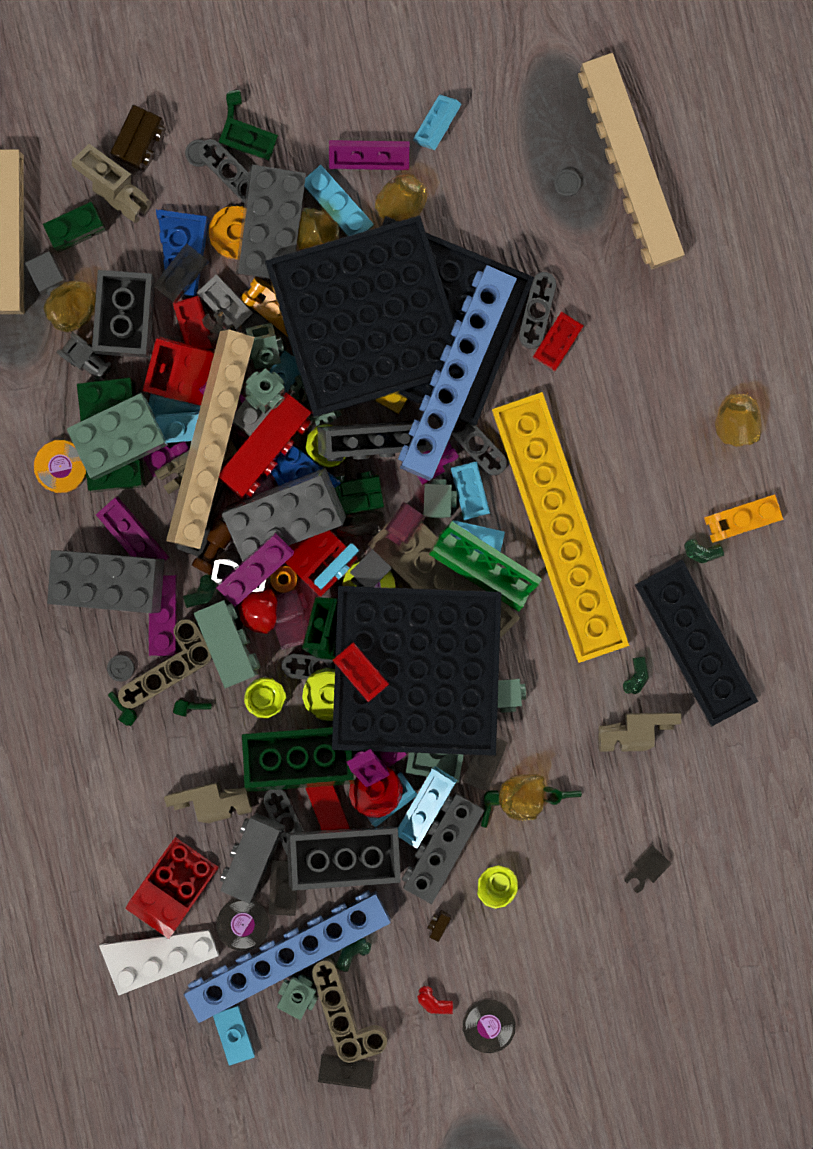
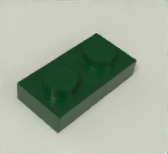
[219,117,279,162]

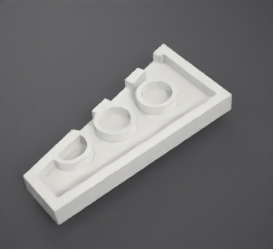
[99,929,219,995]

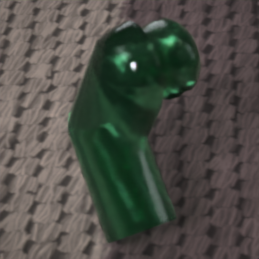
[684,539,725,563]
[183,574,217,608]
[623,656,649,695]
[336,938,371,972]

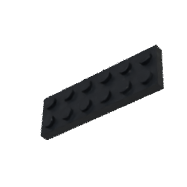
[634,559,759,727]

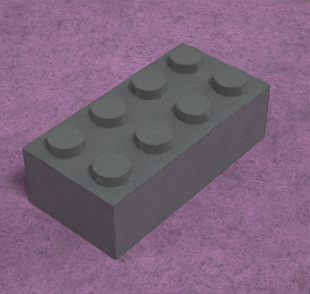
[235,165,306,279]
[222,468,346,561]
[47,550,164,613]
[286,826,401,891]

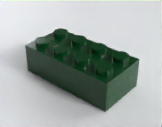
[77,378,146,493]
[242,727,355,792]

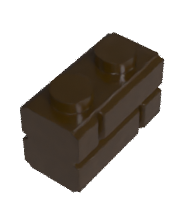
[110,105,166,171]

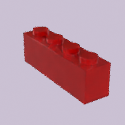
[218,392,312,499]

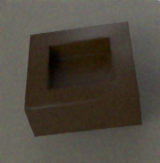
[427,910,451,942]

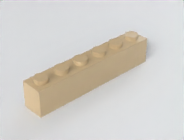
[0,150,24,314]

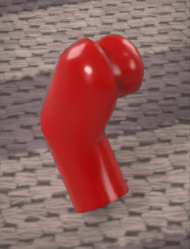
[417,986,453,1014]

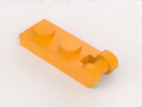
[240,277,288,337]
[704,494,784,543]

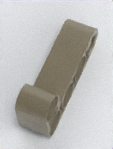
[118,619,213,708]
[312,957,387,1063]

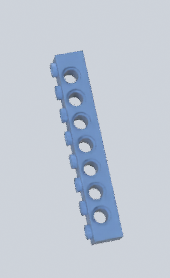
[398,265,517,481]
[184,890,391,1023]

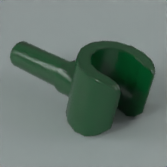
[226,90,242,118]
[108,691,137,726]
[173,700,212,717]
[543,786,582,805]
[481,790,500,828]

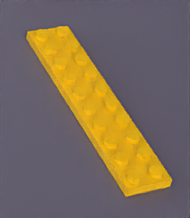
[492,392,629,663]

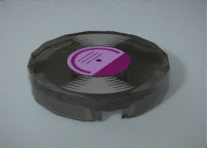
[216,898,270,951]
[462,998,516,1053]

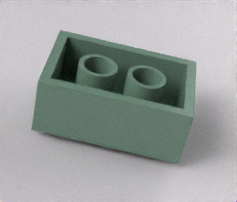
[67,393,168,480]
[194,600,261,688]

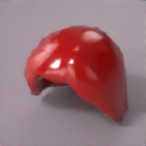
[238,588,278,634]

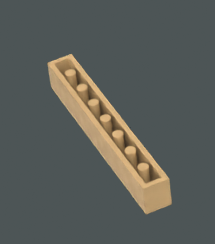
[578,53,685,270]
[166,330,254,549]

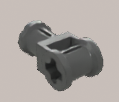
[56,331,113,382]

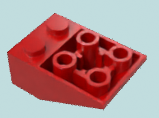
[143,337,215,405]
[285,530,359,597]
[125,837,219,939]

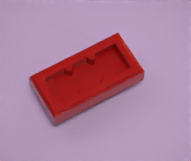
[173,295,215,350]
[532,311,584,372]
[333,642,389,702]

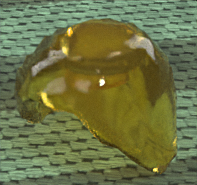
[375,173,428,221]
[297,208,339,250]
[43,280,96,332]
[715,394,762,447]
[499,774,545,821]

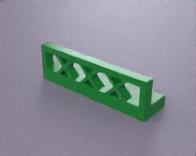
[429,521,542,612]

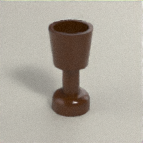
[191,517,232,576]

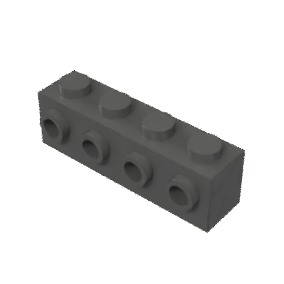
[317,420,431,461]
[401,792,484,905]

